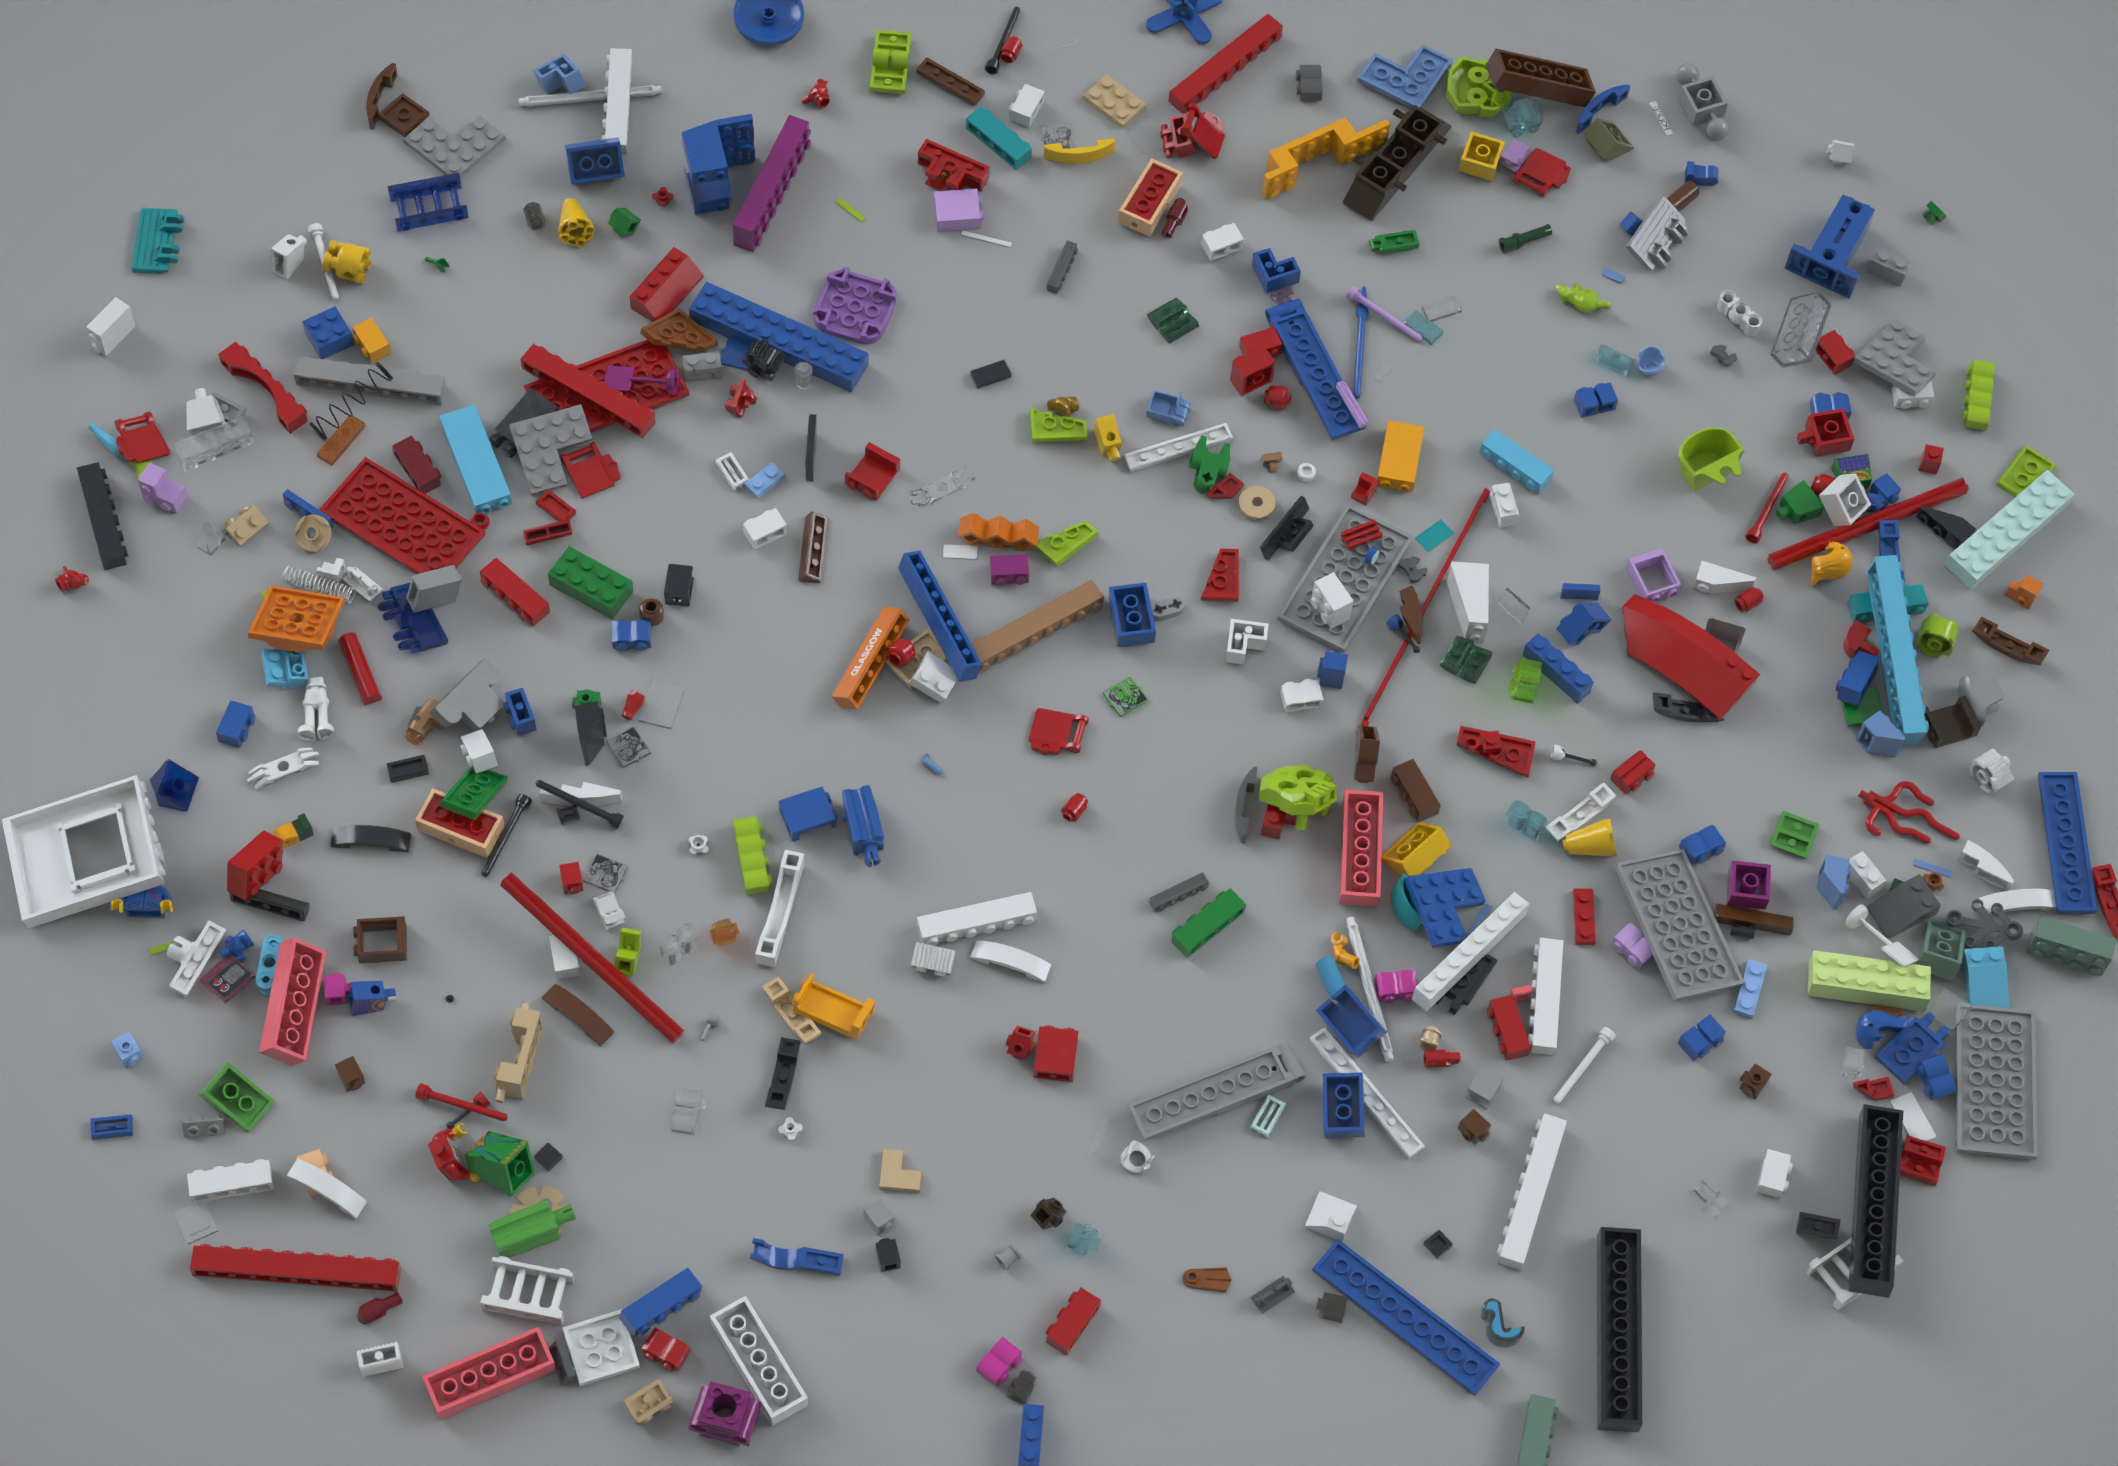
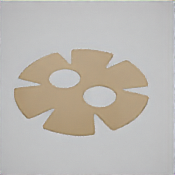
[510,1185,569,1234]

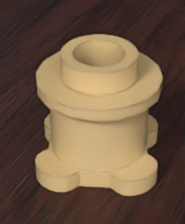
[1419,1026,1442,1050]

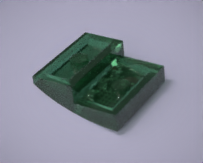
[1147,297,1199,343]
[1440,636,1493,684]

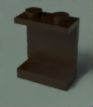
[1924,695,1981,748]

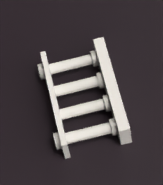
[1807,1238,1903,1311]
[480,1256,574,1326]

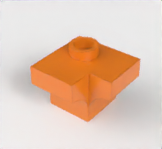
[2004,575,2044,609]

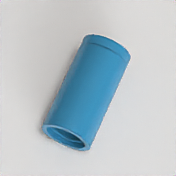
[1315,956,1345,1000]

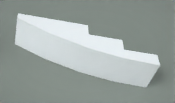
[539,782,622,806]

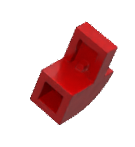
[1843,620,1880,659]

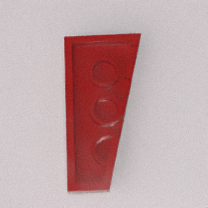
[1456,726,1536,778]

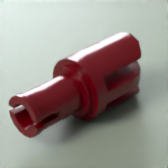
[1161,198,1188,238]
[357,1292,403,1325]

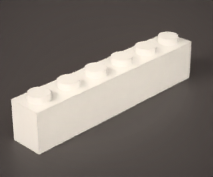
[602,48,632,153]
[917,892,1037,946]
[1528,938,1563,1056]

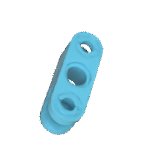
[256,934,283,997]

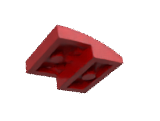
[1900,1135,1946,1186]

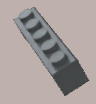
[1047,240,1078,294]
[1149,872,1209,912]

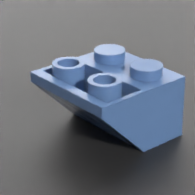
[1856,711,1906,757]
[1816,855,1852,910]

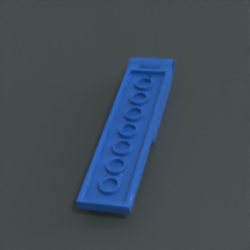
[1265,298,1366,440]

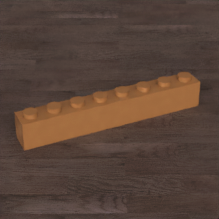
[971,579,1104,672]

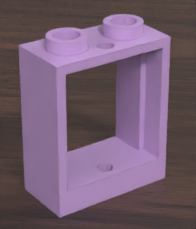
[1626,548,1681,603]

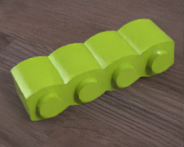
[1962,359,1995,431]
[733,816,772,895]

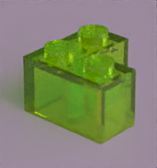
[1509,658,1542,704]

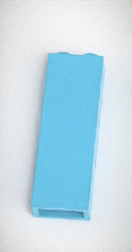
[439,405,512,514]

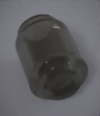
[523,202,545,230]

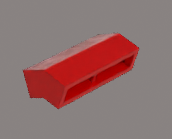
[523,519,572,546]

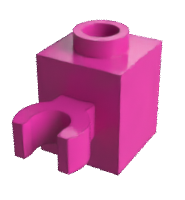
[324,973,351,1006]

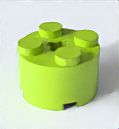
[1916,614,1959,658]

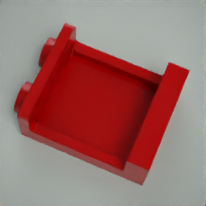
[1033,1025,1079,1082]

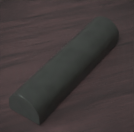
[229,889,310,921]

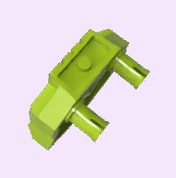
[1446,56,1511,118]
[1259,765,1337,830]

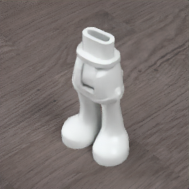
[297,677,334,741]

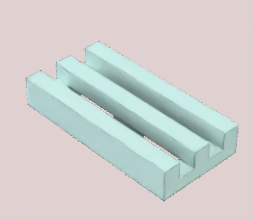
[1250,1094,1286,1138]

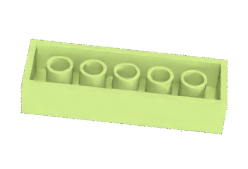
[1808,950,1931,1012]

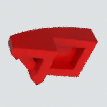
[1207,473,1244,499]
[1853,1076,1894,1101]

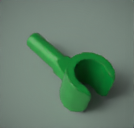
[425,257,450,272]

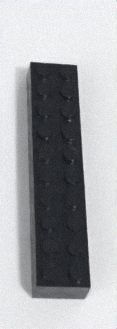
[1848,1104,1904,1298]
[1597,1227,1643,1432]

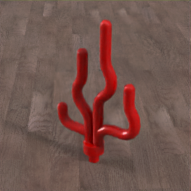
[1858,781,1960,844]

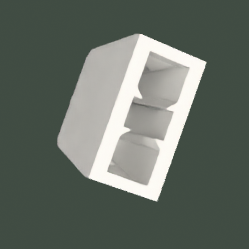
[271,235,307,279]
[186,388,227,435]

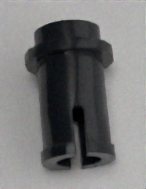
[1730,923,1756,940]

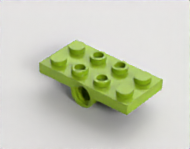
[870,30,912,94]

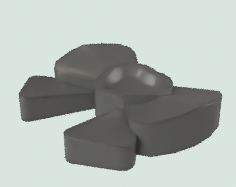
[1710,345,1737,367]
[1399,556,1427,583]

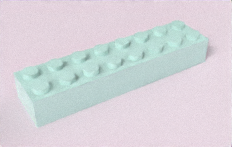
[1944,470,2075,590]

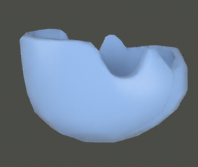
[1637,346,1665,376]

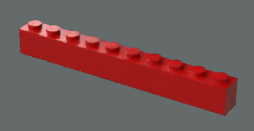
[190,1244,401,1292]

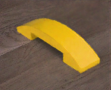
[1043,138,1115,164]

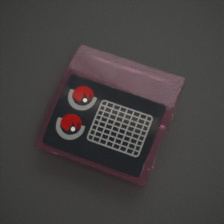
[199,954,256,1004]

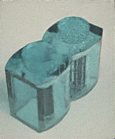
[1505,800,1548,841]

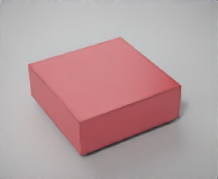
[1510,985,1532,1002]

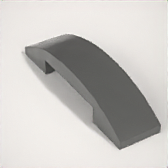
[1235,767,1258,844]

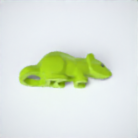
[1556,283,1612,313]

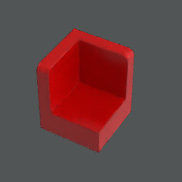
[1351,472,1379,506]

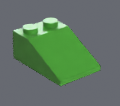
[198,1062,275,1132]

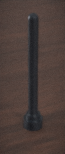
[985,7,1020,75]
[536,780,624,829]
[481,794,532,877]

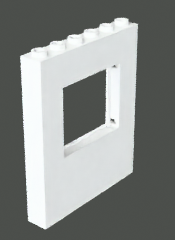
[2,775,166,928]

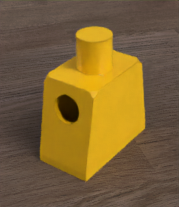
[1093,414,1122,462]

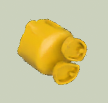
[322,240,371,284]

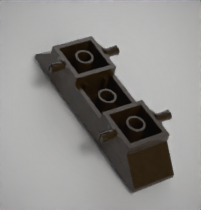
[1343,105,1452,221]

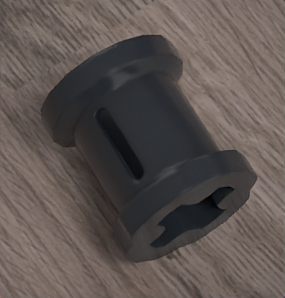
[557,804,580,825]

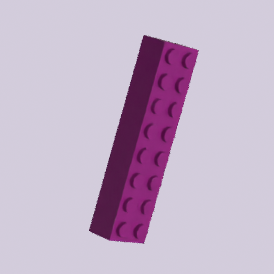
[733,115,811,252]

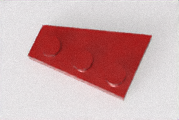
[1201,548,1239,602]

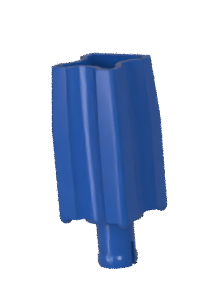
[842,785,884,867]

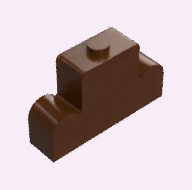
[1353,725,1380,783]

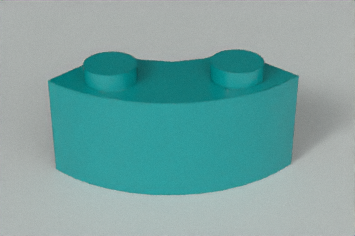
[1391,873,1422,932]

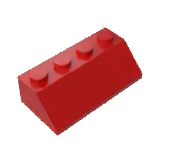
[630,247,704,322]

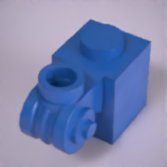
[1866,473,1901,512]

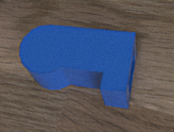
[1684,161,1718,186]

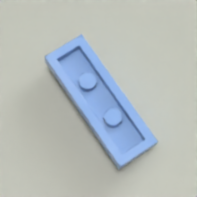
[1733,959,1767,1019]

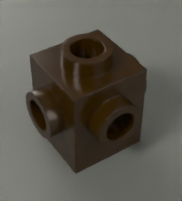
[1030,1197,1067,1230]

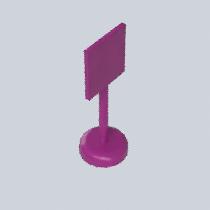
[604,366,679,395]

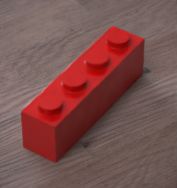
[480,557,550,626]

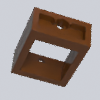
[353,916,407,963]

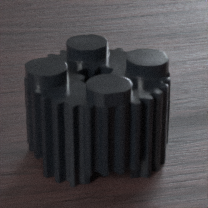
[742,338,786,381]

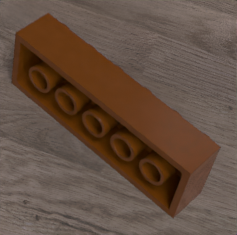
[1486,49,1596,107]

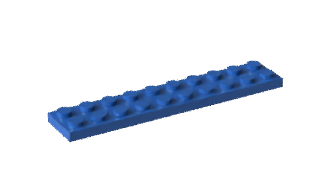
[1312,1239,1500,1396]

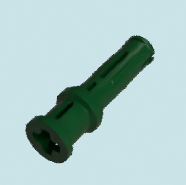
[1499,224,1552,254]

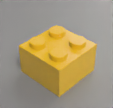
[1459,132,1505,181]

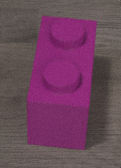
[990,554,1029,586]

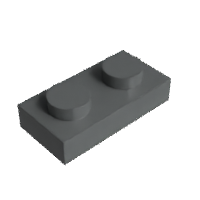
[549,1338,576,1386]

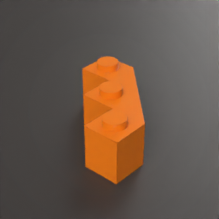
[958,513,1039,551]

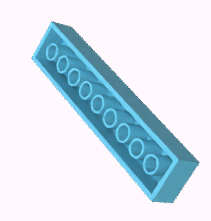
[1866,555,1929,746]

